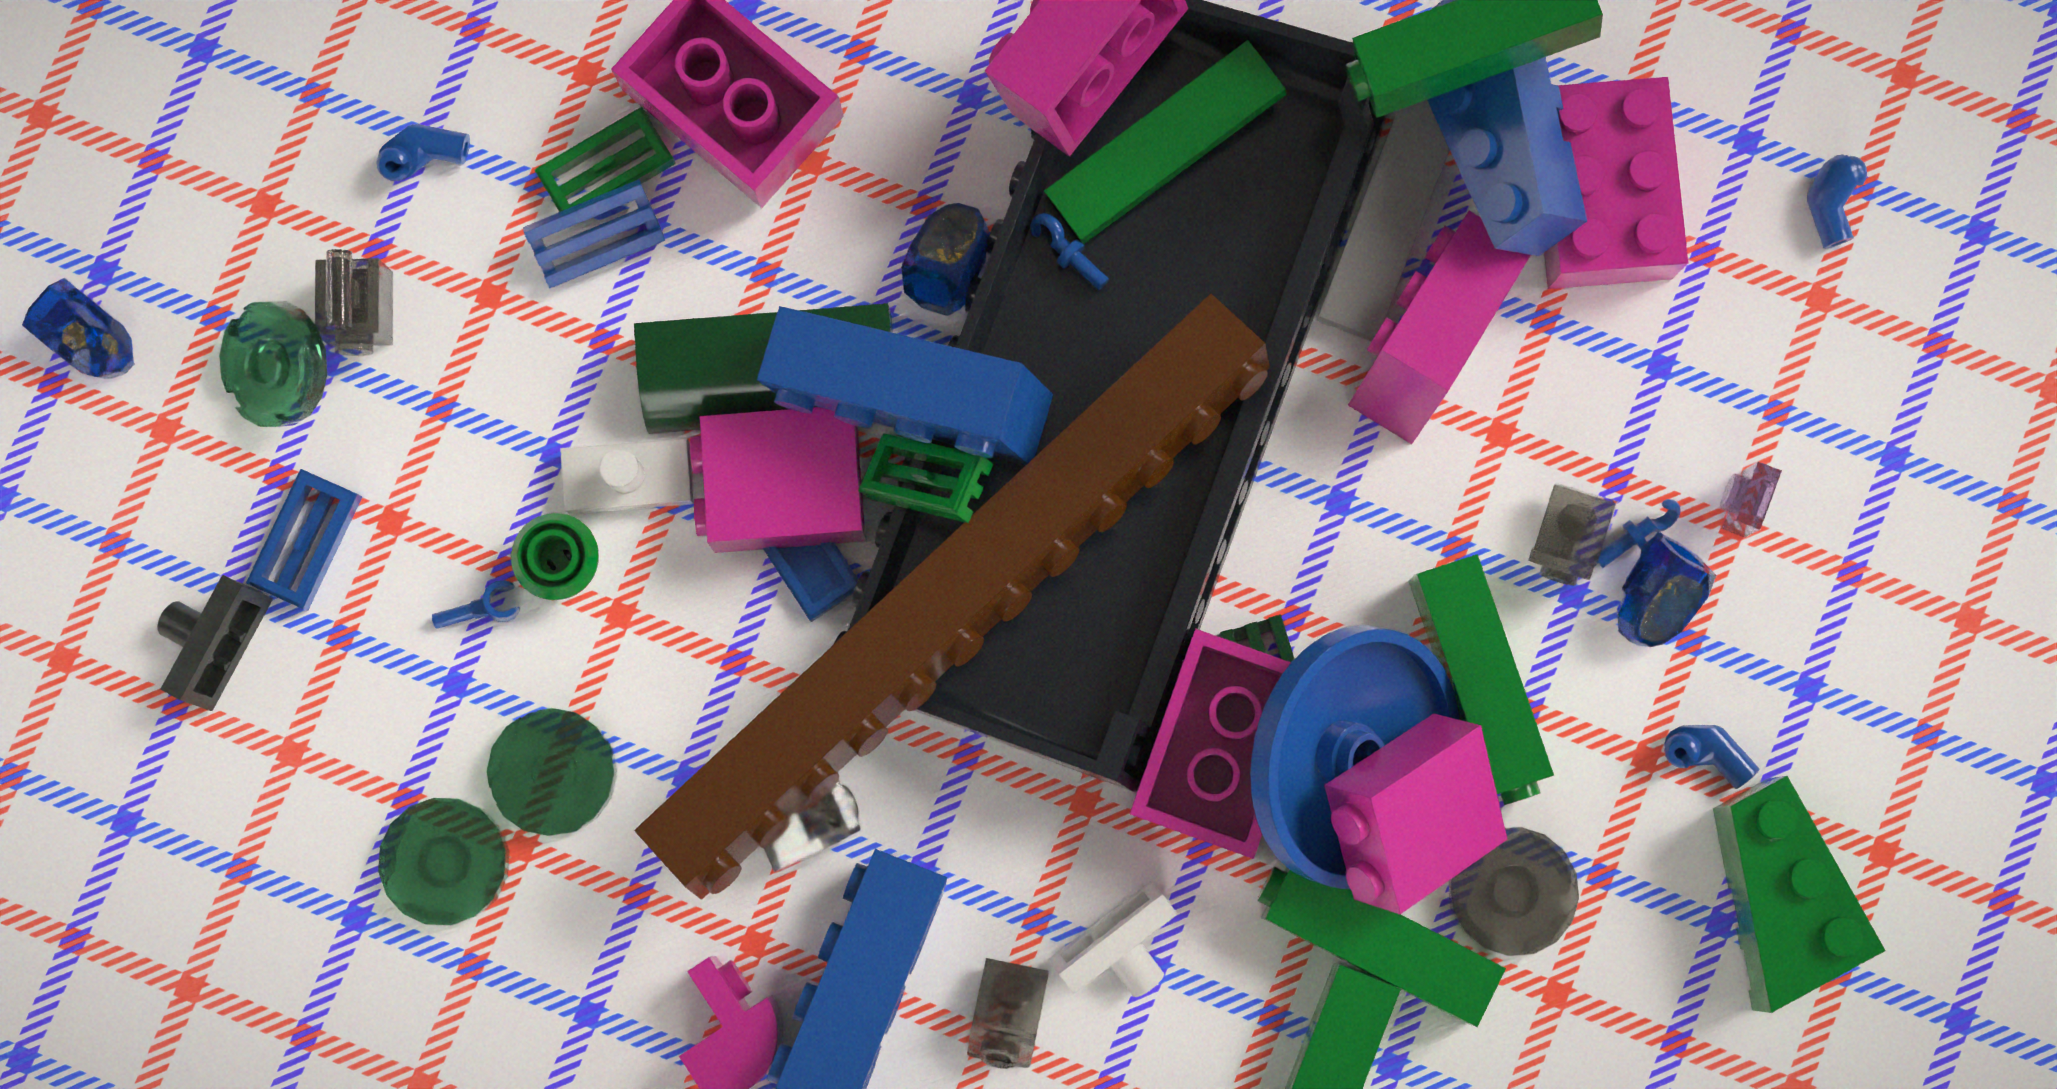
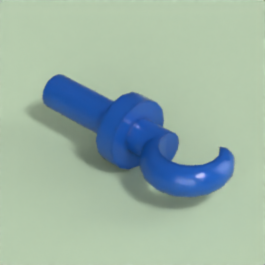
[1030,213,1109,290]
[1593,499,1681,569]

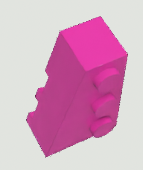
[1348,210,1531,445]

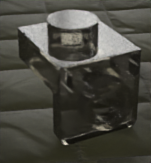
[1528,482,1618,586]
[764,780,861,872]
[967,958,1049,1069]

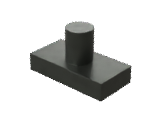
[157,575,273,712]

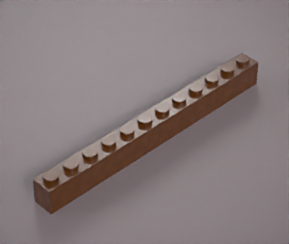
[634,294,1270,900]

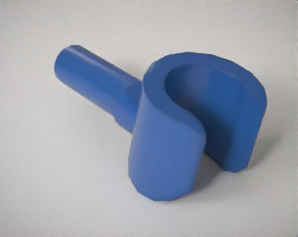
[432,580,520,629]

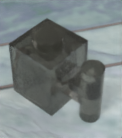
[315,249,393,356]

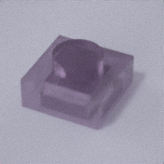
[1719,461,1782,538]

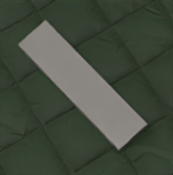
[1316,100,1450,342]

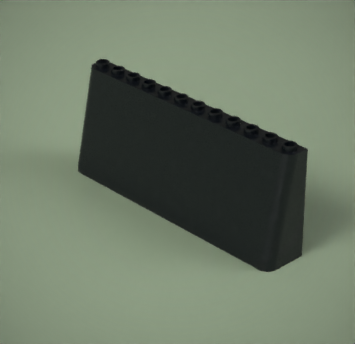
[834,0,1388,792]

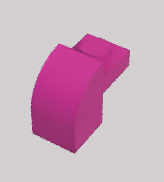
[679,955,783,1089]

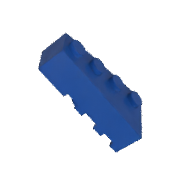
[1427,0,1587,256]
[757,306,1053,466]
[767,848,948,1089]

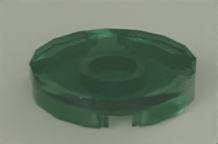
[219,301,328,427]
[486,708,618,837]
[378,798,510,926]

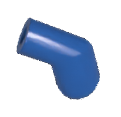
[376,124,470,181]
[1807,154,1867,249]
[1664,725,1760,789]

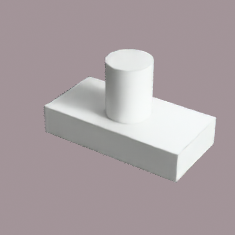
[560,438,694,514]
[1048,881,1178,997]

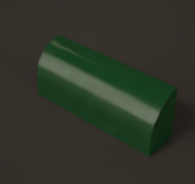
[634,303,893,434]

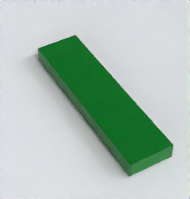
[1044,40,1287,244]

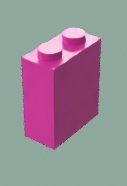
[690,407,866,553]
[1325,714,1508,914]

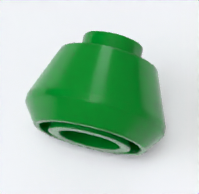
[511,513,599,600]

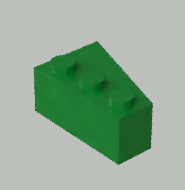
[1713,775,1886,1013]

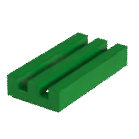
[534,106,676,212]
[858,433,993,523]

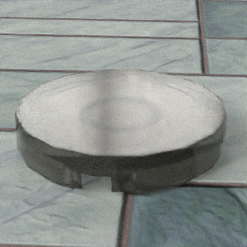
[1448,827,1579,956]

